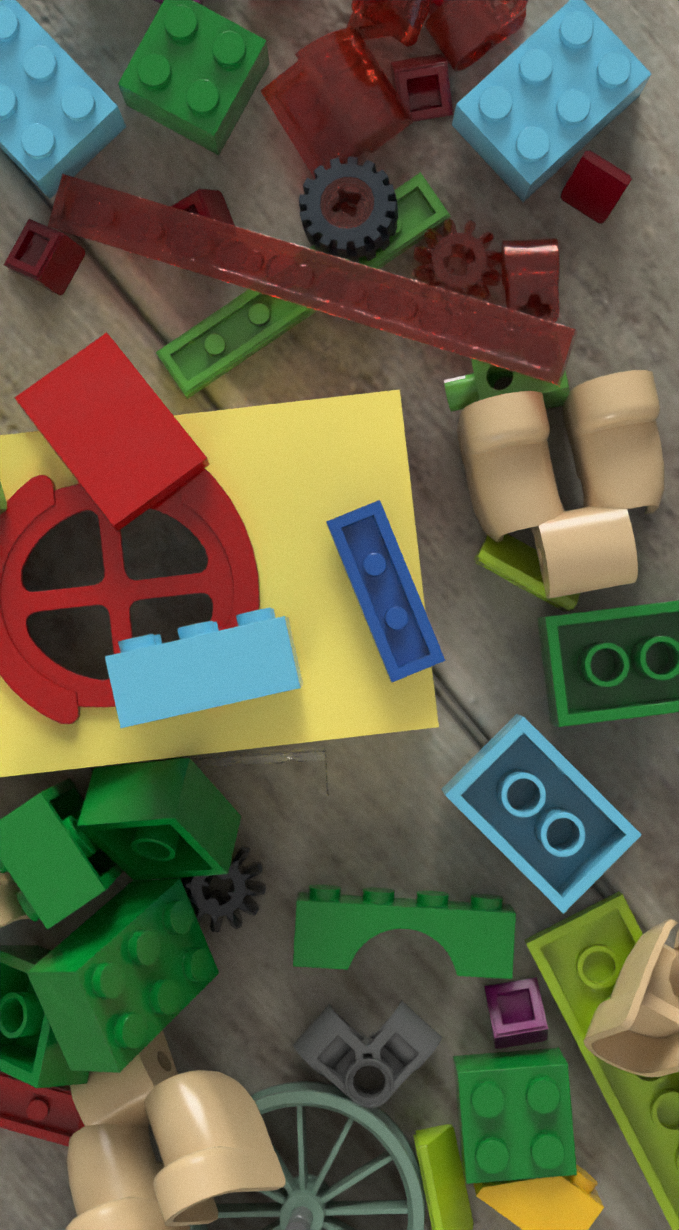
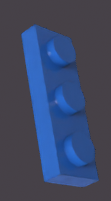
[326,500,446,682]

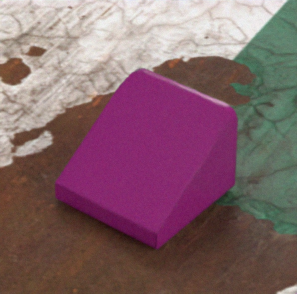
[484,977,548,1049]

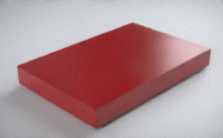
[14,332,209,532]

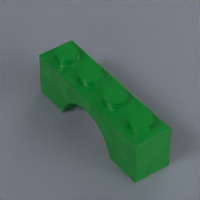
[293,884,516,979]

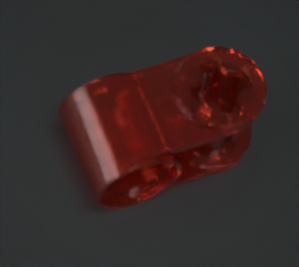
[424,0,529,72]
[501,238,560,343]

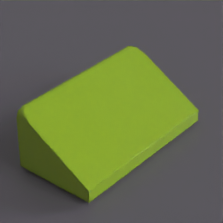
[474,534,580,612]
[413,1124,474,1230]

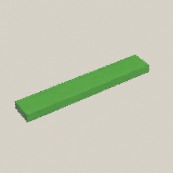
[156,172,451,399]

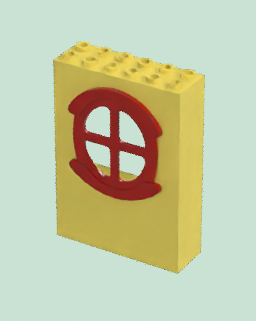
[0,390,439,777]

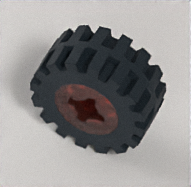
[299,156,398,265]

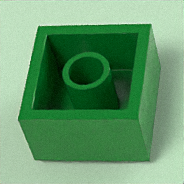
[118,0,270,155]
[77,757,241,880]
[0,945,90,1088]
[453,1047,577,1184]

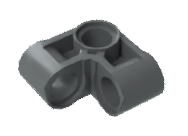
[293,1000,442,1109]

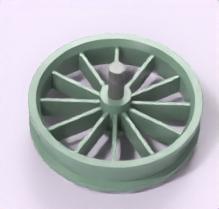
[189,1081,426,1230]

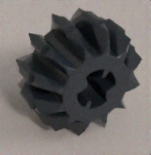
[174,845,266,932]

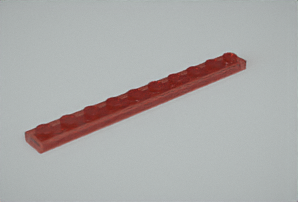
[48,174,578,386]

